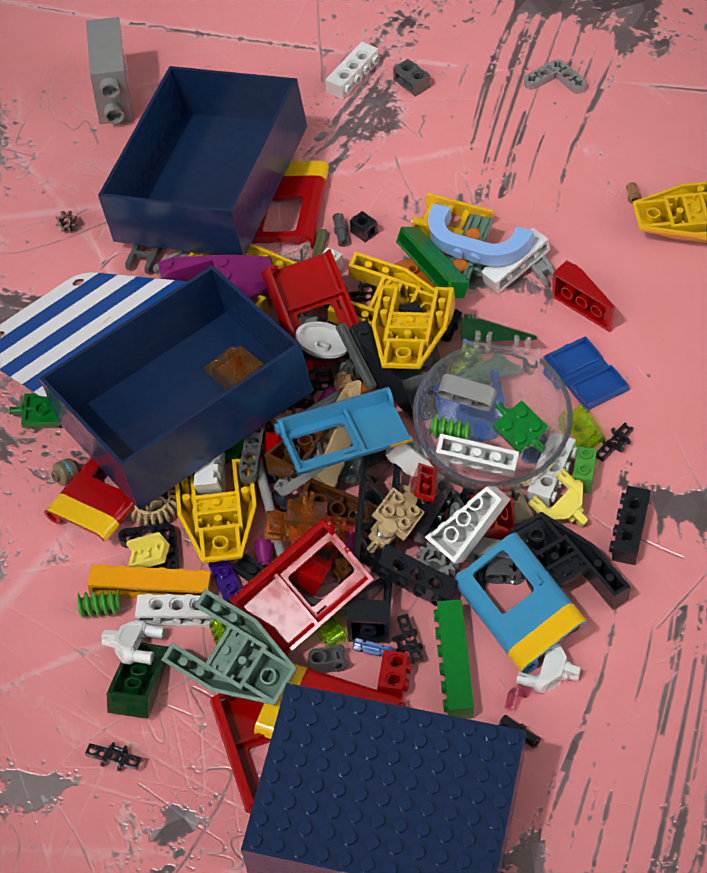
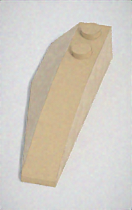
[302,380,361,487]

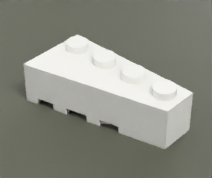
[194,452,226,495]
[425,486,510,563]

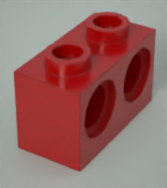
[377,650,412,698]

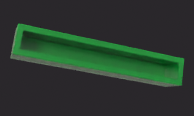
[396,226,470,298]
[433,599,474,719]

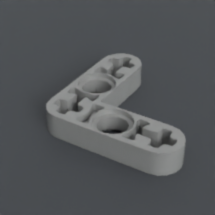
[524,60,586,94]
[274,440,324,496]

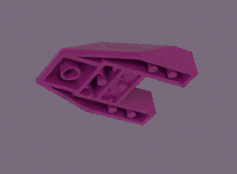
[158,255,272,299]

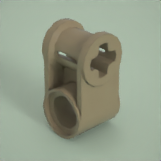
[506,488,533,526]

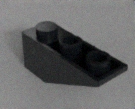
[407,488,454,545]

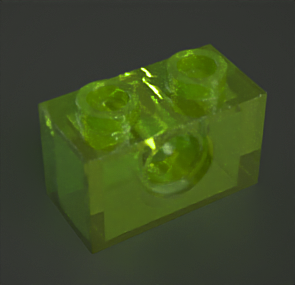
[563,404,606,448]

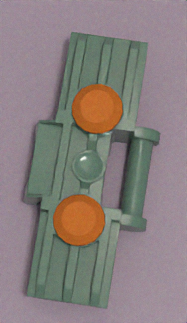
[447,214,494,281]

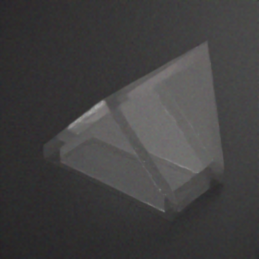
[278,241,311,262]

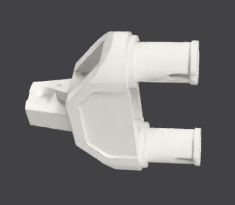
[101,620,165,665]
[516,643,581,693]

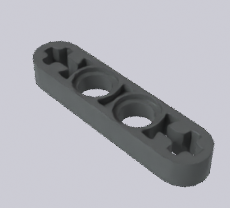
[239,424,266,484]

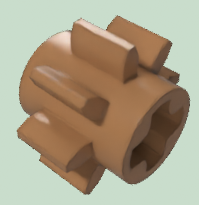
[334,371,357,392]

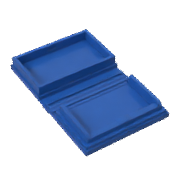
[543,336,629,411]

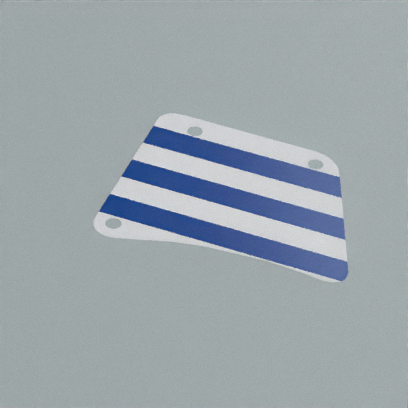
[0,272,186,396]

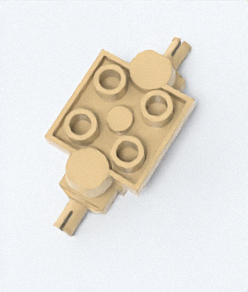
[367,487,425,553]

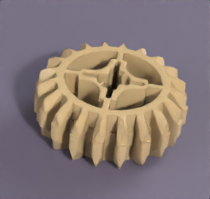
[129,487,177,526]

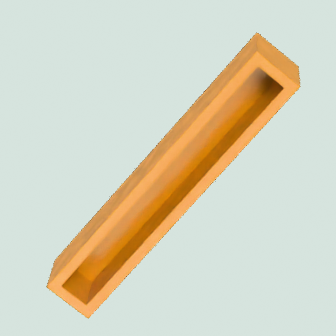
[87,564,213,598]

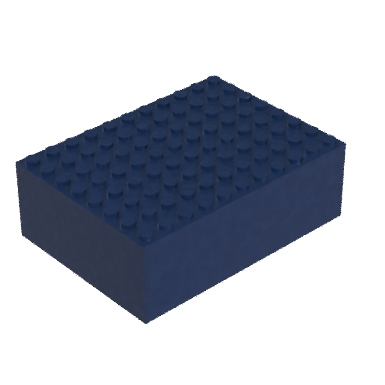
[98,66,307,255]
[39,265,313,510]
[241,683,526,873]

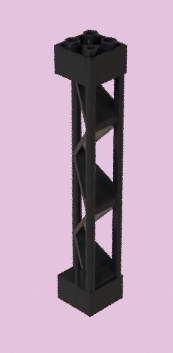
[347,449,401,644]

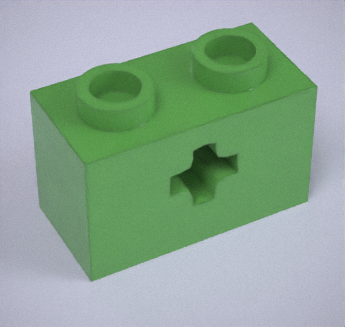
[573,446,597,494]

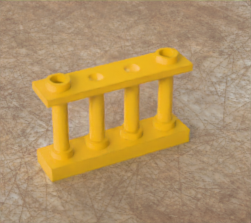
[412,193,493,238]

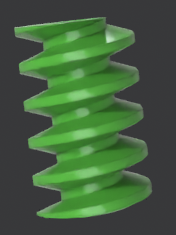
[428,413,472,440]
[77,589,121,618]

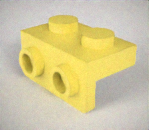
[126,532,170,567]

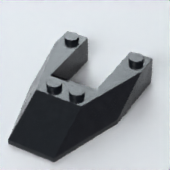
[349,300,443,423]
[509,512,631,637]

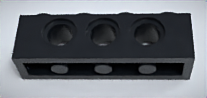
[609,485,651,565]
[371,544,457,606]

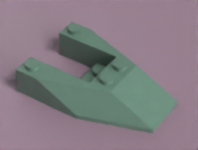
[161,589,297,705]

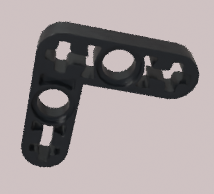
[118,523,179,569]

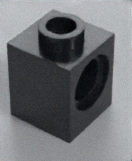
[350,211,378,243]

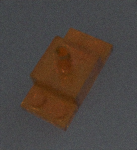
[203,345,264,390]
[264,491,346,545]

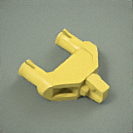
[528,468,589,527]

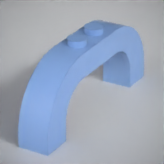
[428,203,534,267]

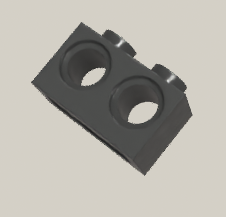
[393,59,430,97]

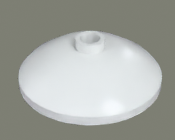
[295,322,347,359]

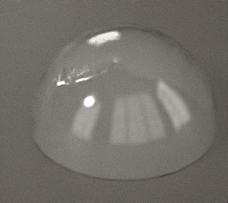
[413,330,573,493]

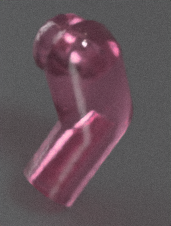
[504,684,529,711]

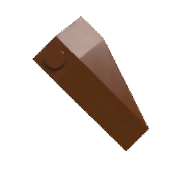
[264,430,325,479]
[293,478,378,524]

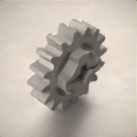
[416,542,459,576]

